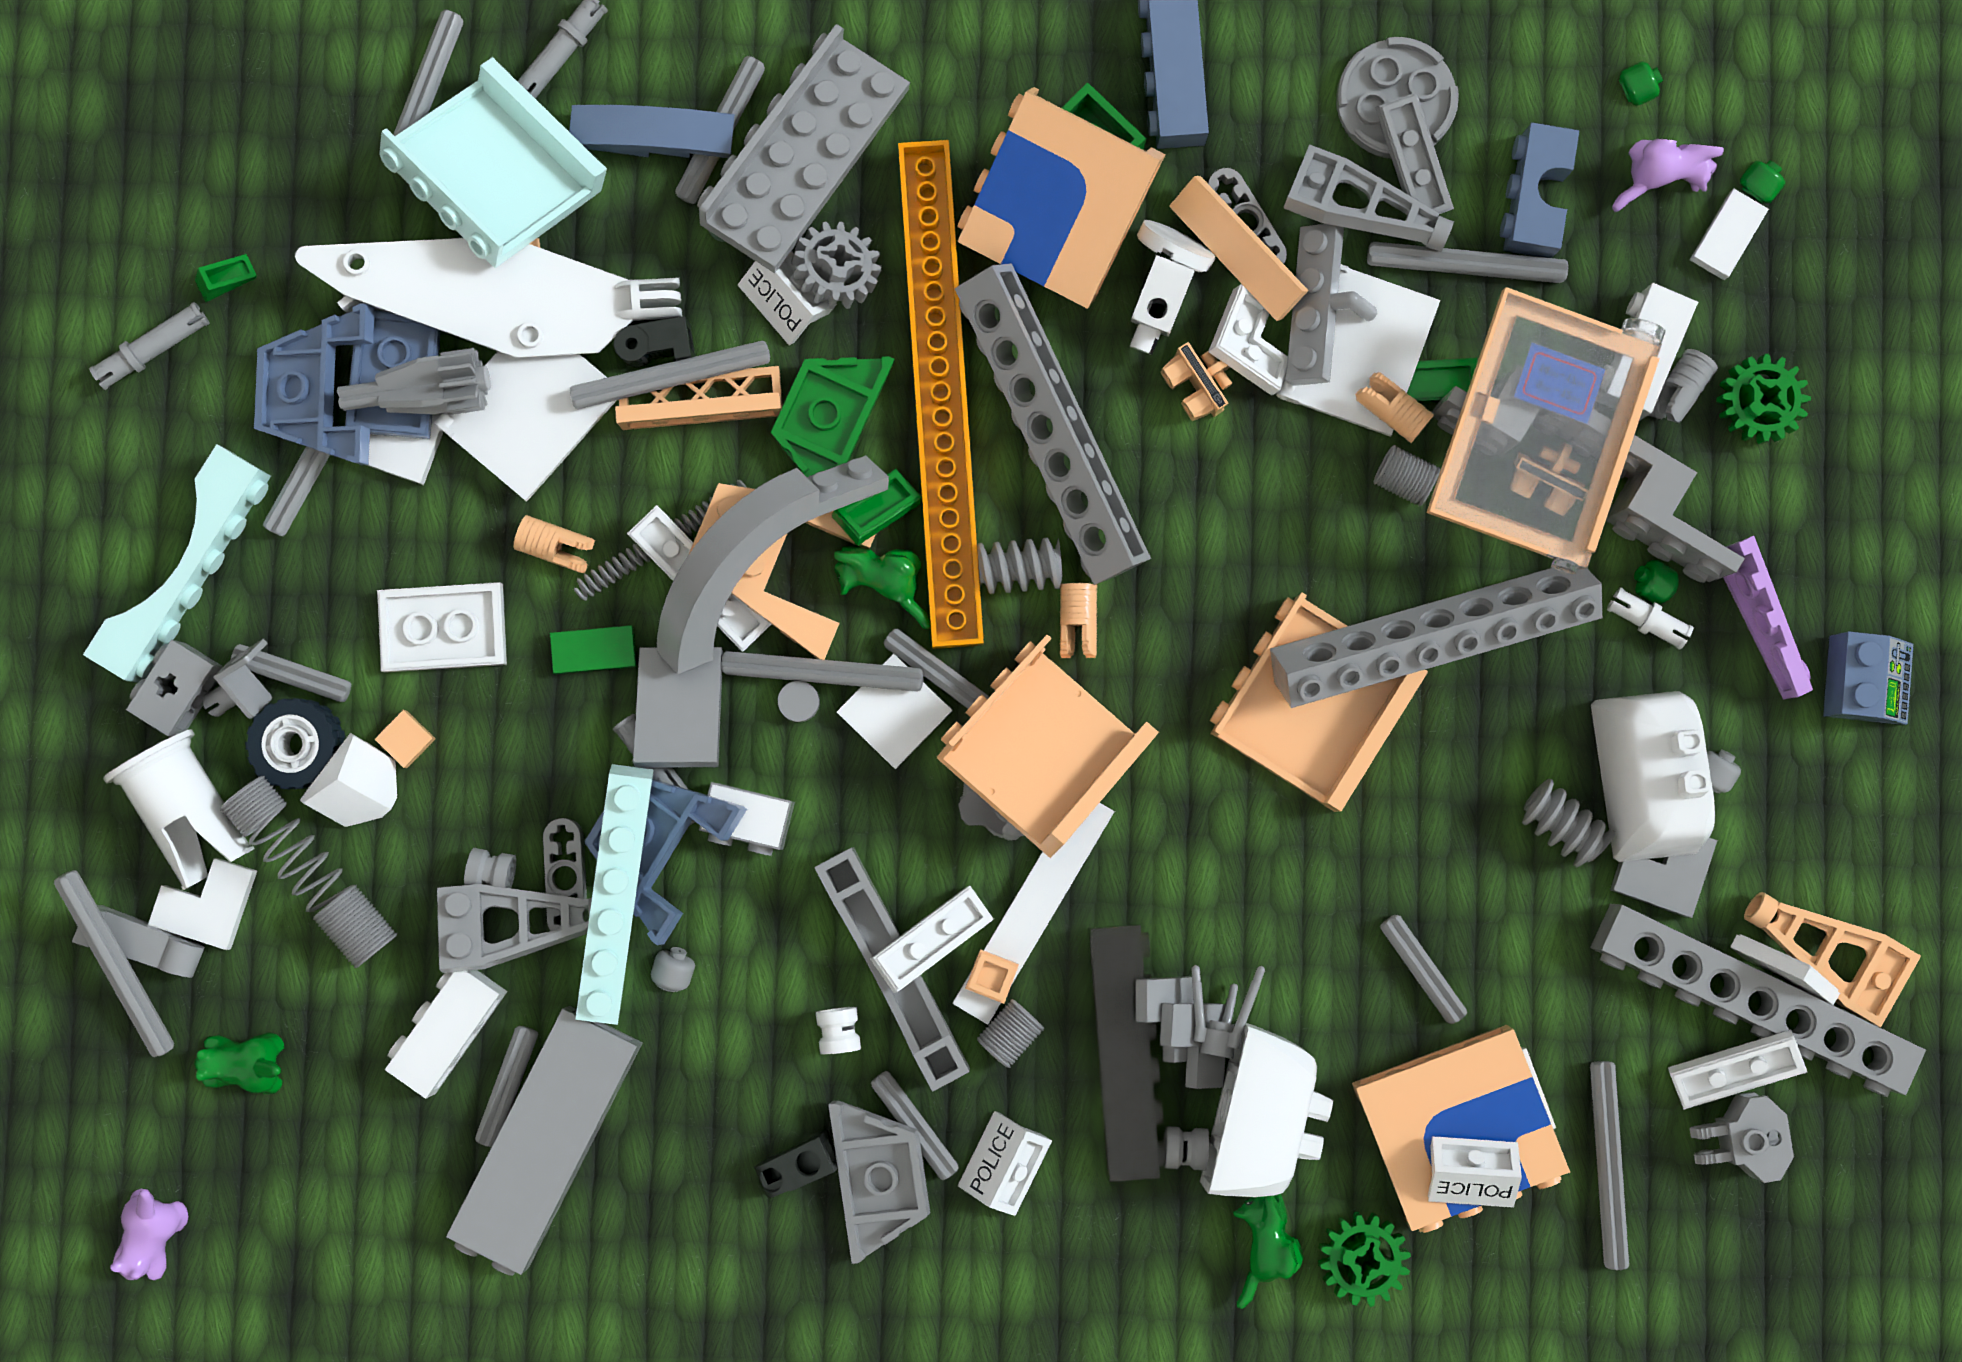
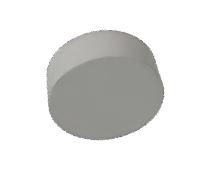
[778,681,820,722]

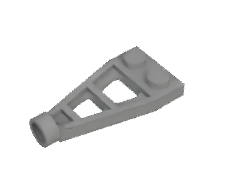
[1284,144,1454,252]
[437,884,592,973]

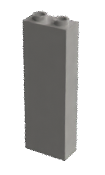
[446,1006,643,1276]

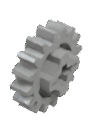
[791,221,881,309]

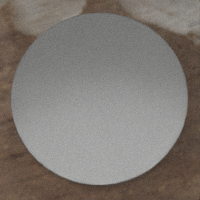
[1336,37,1459,159]

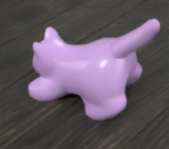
[1612,139,1724,212]
[110,1189,189,1280]

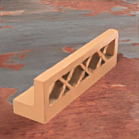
[615,366,783,430]

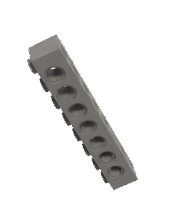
[955,263,1151,585]
[1270,564,1603,708]
[1590,904,1926,1097]

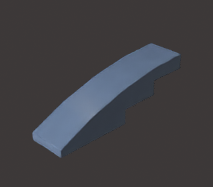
[569,105,735,158]

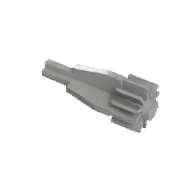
[337,348,491,415]

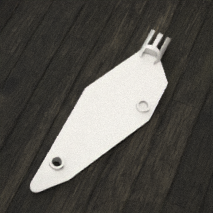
[295,238,682,358]

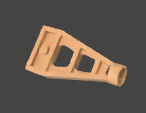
[1744,892,1921,1028]

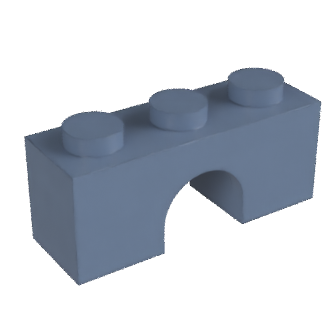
[1500,122,1579,258]

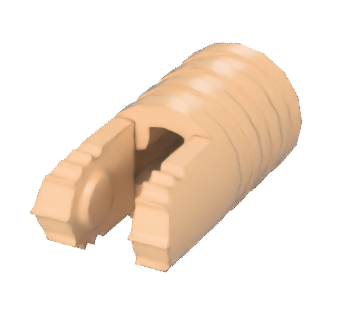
[1355,372,1434,443]
[513,515,595,573]
[1060,583,1097,658]

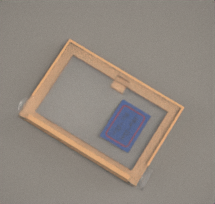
[1426,287,1666,574]

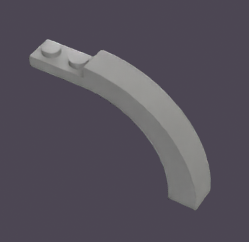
[657,456,889,674]

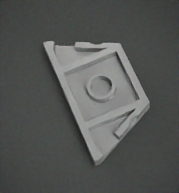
[828,1100,930,1264]

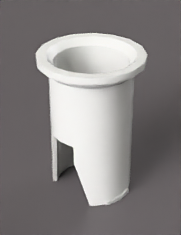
[103,729,255,890]

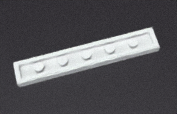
[952,803,1115,1025]

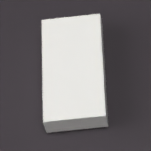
[1690,189,1769,280]

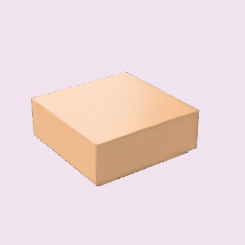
[374,710,436,768]
[965,949,1019,1004]

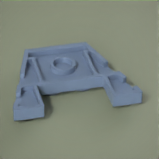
[254,303,375,465]
[585,779,747,945]

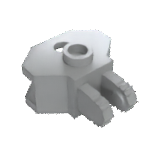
[1690,1092,1794,1183]

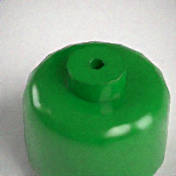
[1619,61,1663,106]
[1740,160,1786,203]
[1634,560,1679,605]

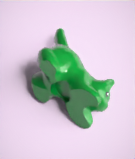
[834,546,931,630]
[194,1032,284,1094]
[1233,1194,1303,1309]

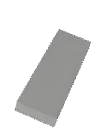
[1375,92,1454,214]

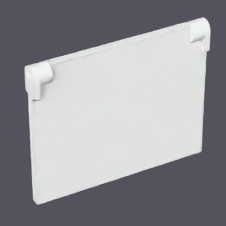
[1276,264,1440,437]
[433,352,617,502]

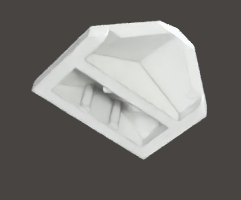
[300,733,397,827]

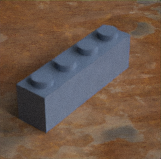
[1138,0,1209,149]

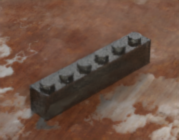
[1088,924,1166,1182]

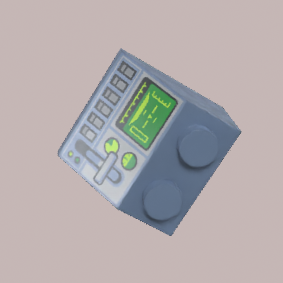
[1823,631,1914,725]

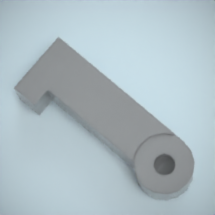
[72,905,205,978]

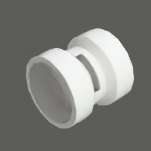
[816,1007,861,1054]

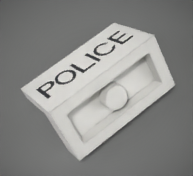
[738,251,837,345]
[958,1111,1052,1216]
[1428,1136,1522,1208]

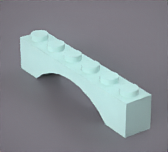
[83,444,271,683]
[575,764,654,1025]

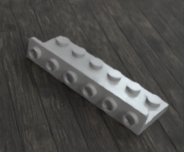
[697,24,910,273]

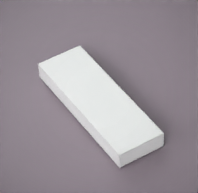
[870,886,993,993]
[1668,1030,1807,1109]

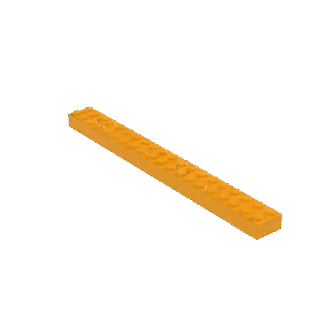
[898,140,984,649]

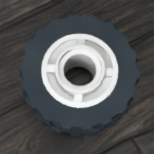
[245,698,346,789]

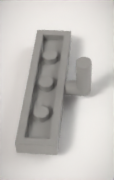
[1286,223,1377,386]

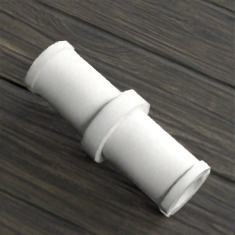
[1607,587,1694,650]

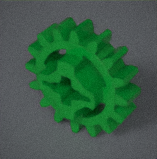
[1716,354,1811,444]
[1318,1212,1411,1307]

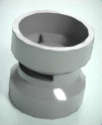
[464,848,516,888]
[1163,1126,1209,1171]

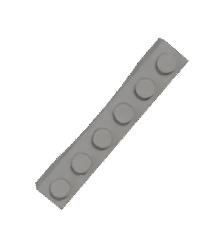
[814,847,970,1092]

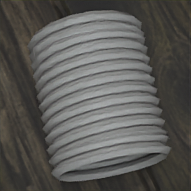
[1373,445,1440,507]
[977,999,1044,1068]

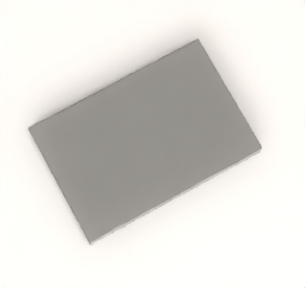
[633,647,723,768]

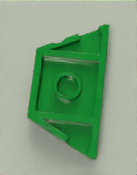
[771,356,895,477]

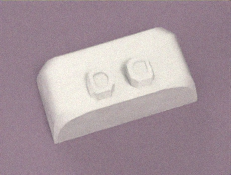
[1591,691,1715,862]
[1200,1023,1333,1197]

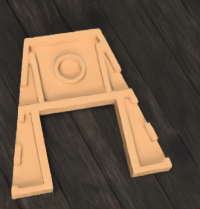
[688,483,876,660]

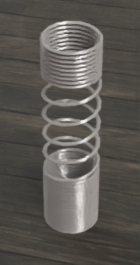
[220,776,397,968]

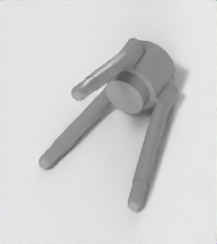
[1191,965,1265,1059]

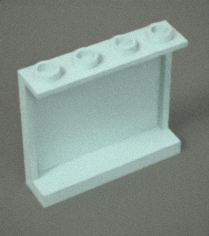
[379,57,607,268]

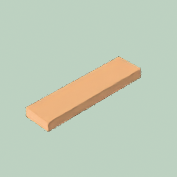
[1169,176,1309,321]

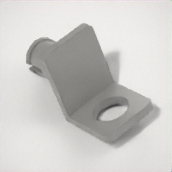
[202,639,272,719]

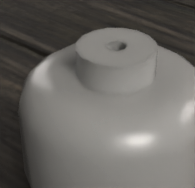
[1707,749,1741,794]
[650,947,695,992]

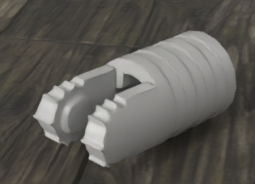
[1648,349,1718,423]

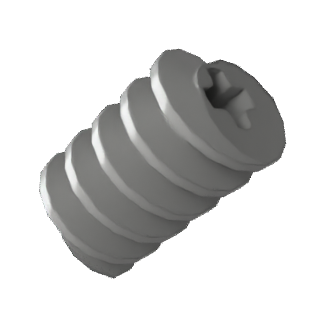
[977,538,1062,594]
[1522,779,1615,868]

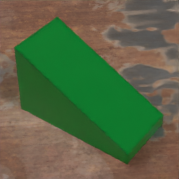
[195,254,257,303]

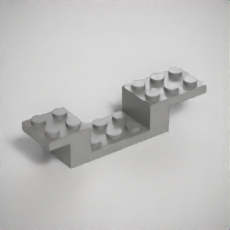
[1432,365,1745,583]

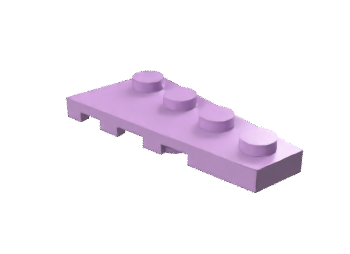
[1723,536,1813,699]

